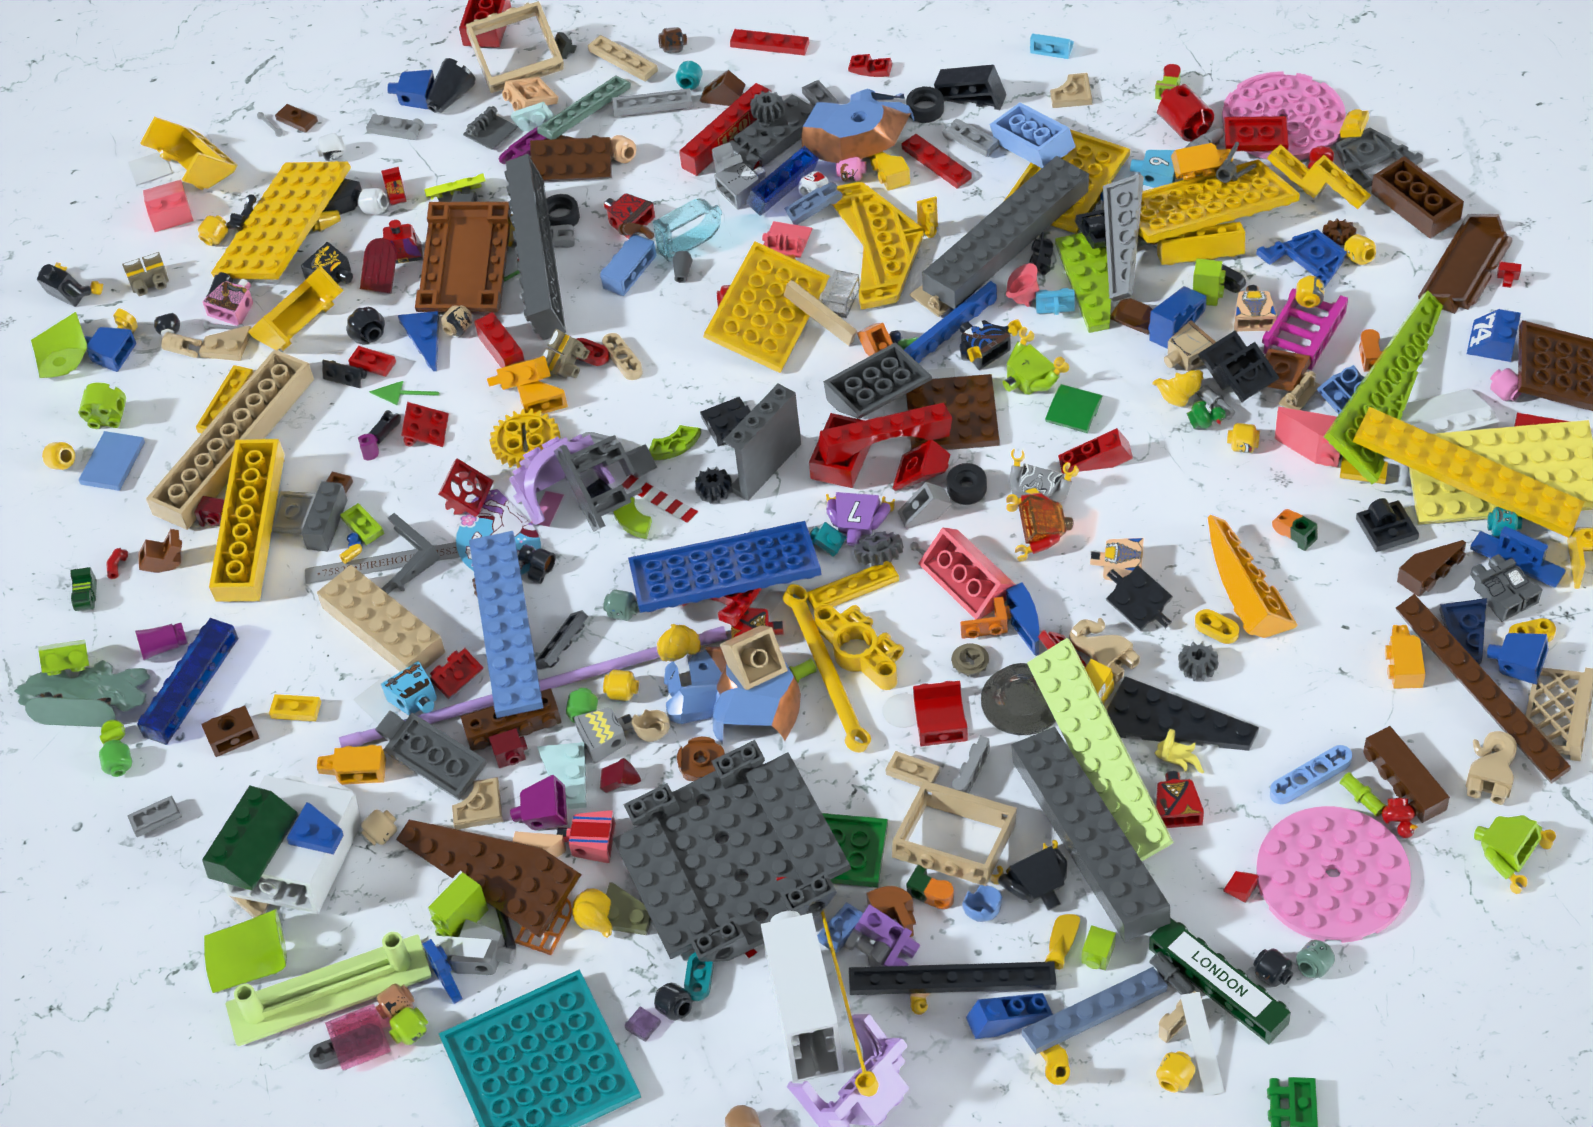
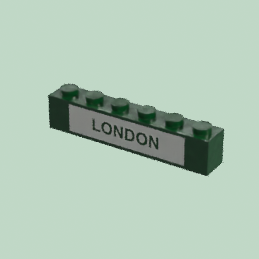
[1149,917,1291,1045]

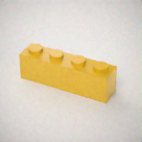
[1157,222,1245,265]

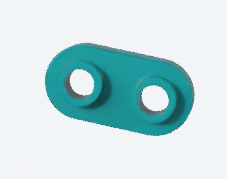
[684,952,714,1001]

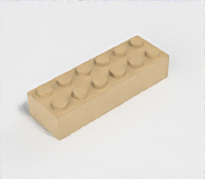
[317,565,446,672]

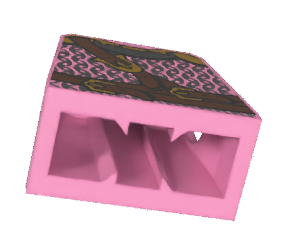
[202,279,253,326]

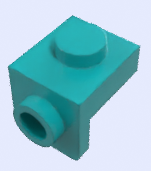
[809,522,847,557]

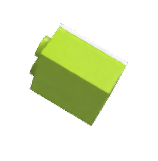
[426,871,489,937]

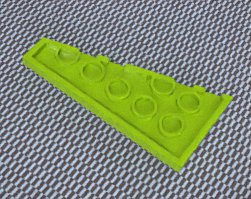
[1055,233,1111,333]

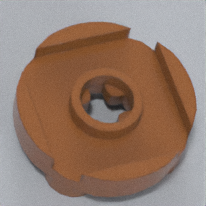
[677,736,725,781]

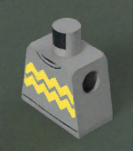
[574,707,633,764]

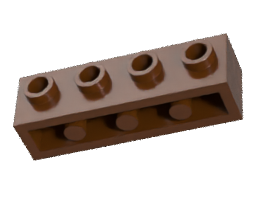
[460,688,562,751]

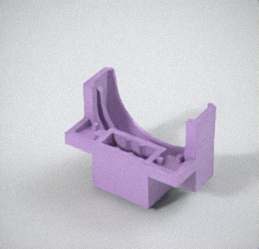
[509,434,615,525]
[787,1014,909,1127]

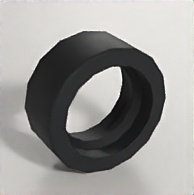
[906,86,944,123]
[546,194,580,226]

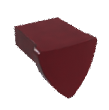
[600,758,641,793]

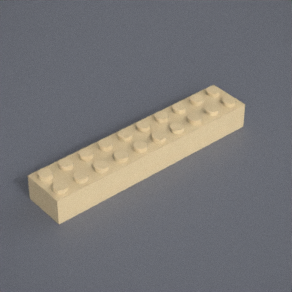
[146,349,314,530]

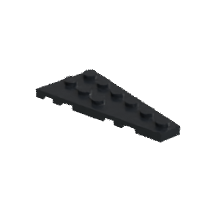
[1106,676,1259,751]

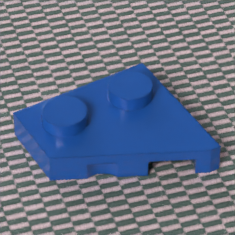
[287,802,344,855]
[422,939,463,1004]

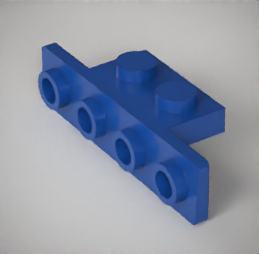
[1470,526,1566,588]

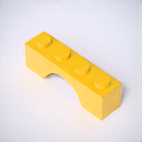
[866,151,910,191]

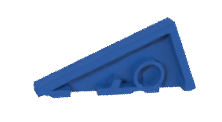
[398,311,439,372]

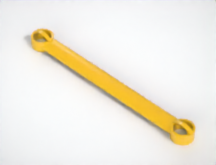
[783,584,871,753]

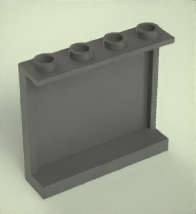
[723,383,801,501]

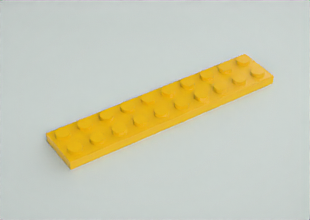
[1352,407,1585,538]

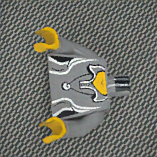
[1009,449,1079,517]

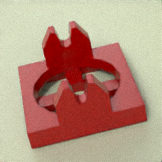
[438,458,494,517]

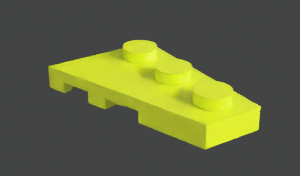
[424,173,486,200]

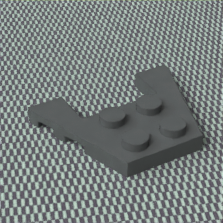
[1336,127,1423,189]

